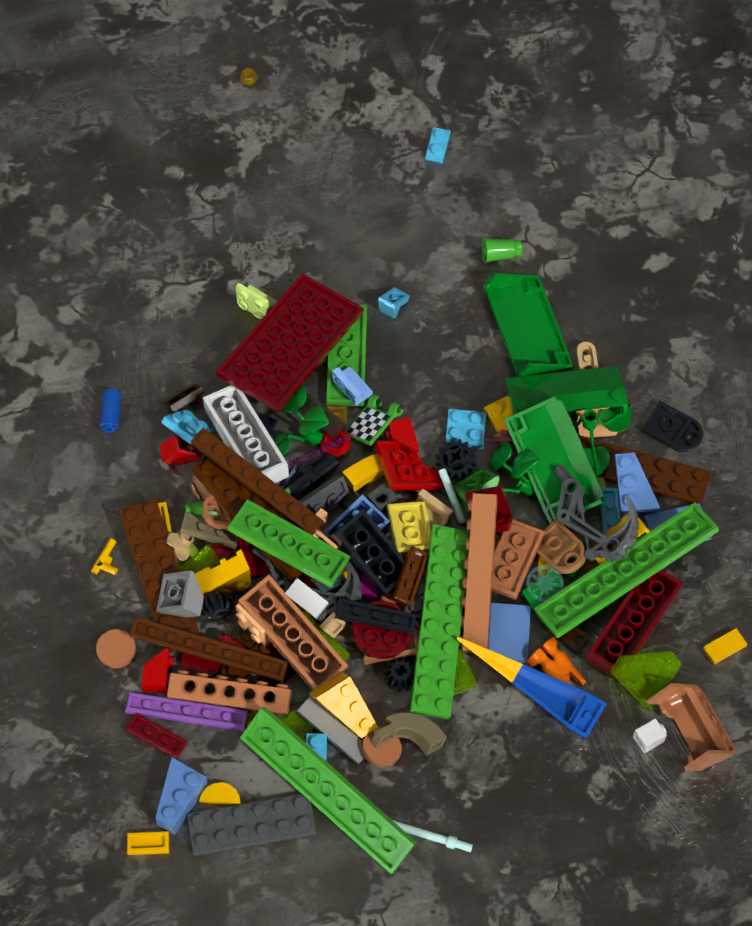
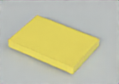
[386,501,431,555]

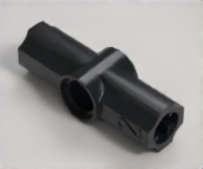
[284,452,339,499]

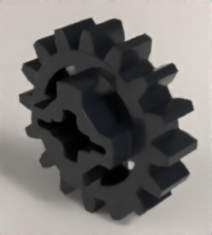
[435,439,477,480]

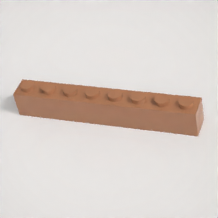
[459,493,498,653]

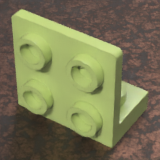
[236,283,277,319]

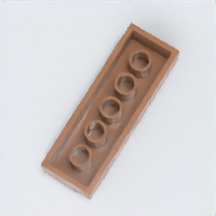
[238,575,348,691]

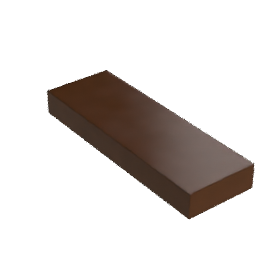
[392,545,429,607]

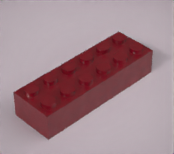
[586,569,684,683]

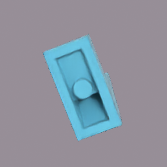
[378,287,410,319]

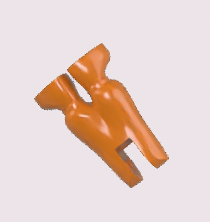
[527,637,586,687]

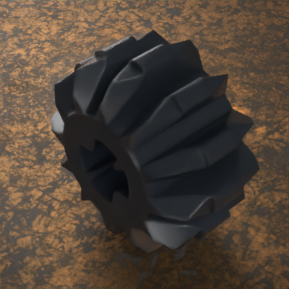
[201,590,234,621]
[384,657,415,692]

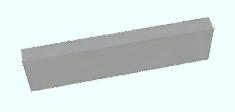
[297,696,365,765]

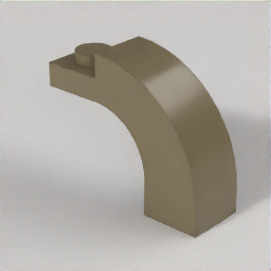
[371,712,447,756]

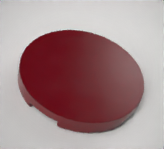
[352,601,412,659]

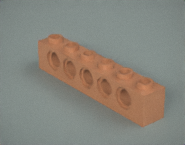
[167,670,292,715]

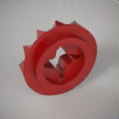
[320,429,351,458]

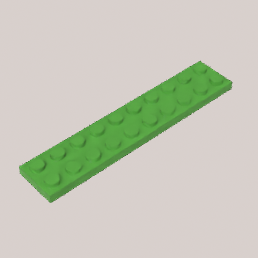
[534,502,719,639]
[410,524,470,720]
[240,706,417,874]

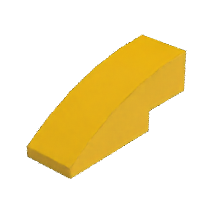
[342,453,385,492]

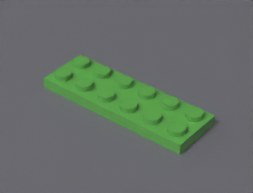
[326,305,367,406]
[228,499,351,588]

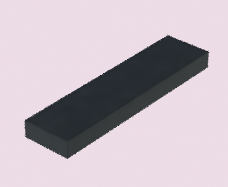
[334,598,417,635]

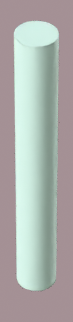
[438,468,466,525]

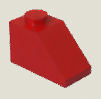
[385,417,419,457]
[159,435,203,466]

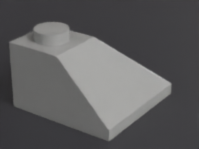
[156,570,204,618]

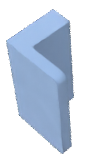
[332,367,373,406]

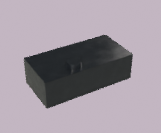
[328,509,405,598]

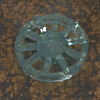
[526,565,563,602]

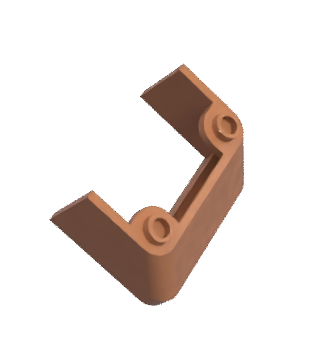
[647,683,736,771]

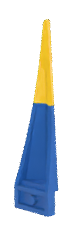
[457,637,607,738]

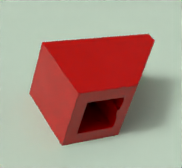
[141,648,174,693]

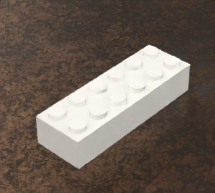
[203,385,289,483]

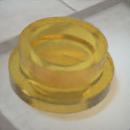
[240,68,258,86]

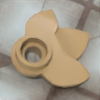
[166,531,199,561]

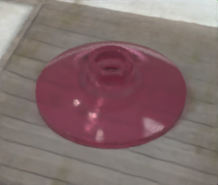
[486,430,514,443]

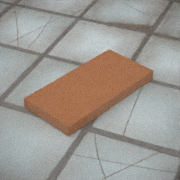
[492,520,545,600]

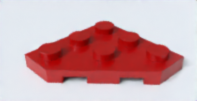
[374,441,444,491]

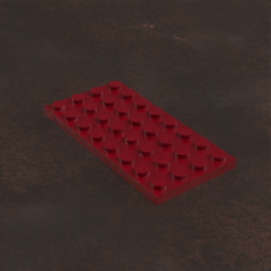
[216,273,364,412]

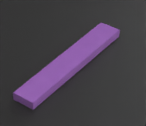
[125,692,249,732]

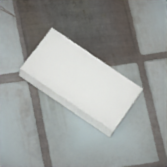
[286,578,329,619]

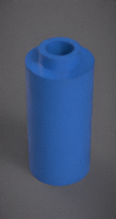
[100,389,122,433]

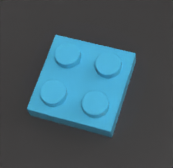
[161,409,213,444]
[446,409,486,449]

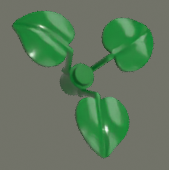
[272,385,330,456]
[568,404,632,475]
[490,440,540,496]

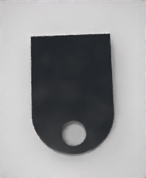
[641,401,703,453]

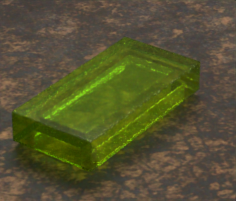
[179,545,219,574]

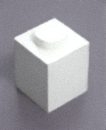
[633,719,667,753]

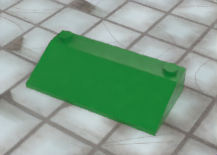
[483,273,574,377]
[505,366,628,416]
[504,395,607,524]

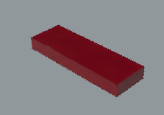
[125,713,188,760]

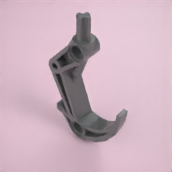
[554,465,639,563]
[252,546,362,623]

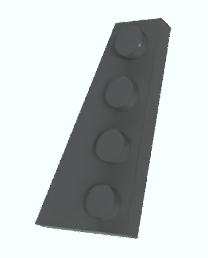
[281,474,350,527]

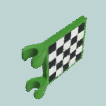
[345,394,403,446]

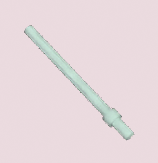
[393,820,473,852]

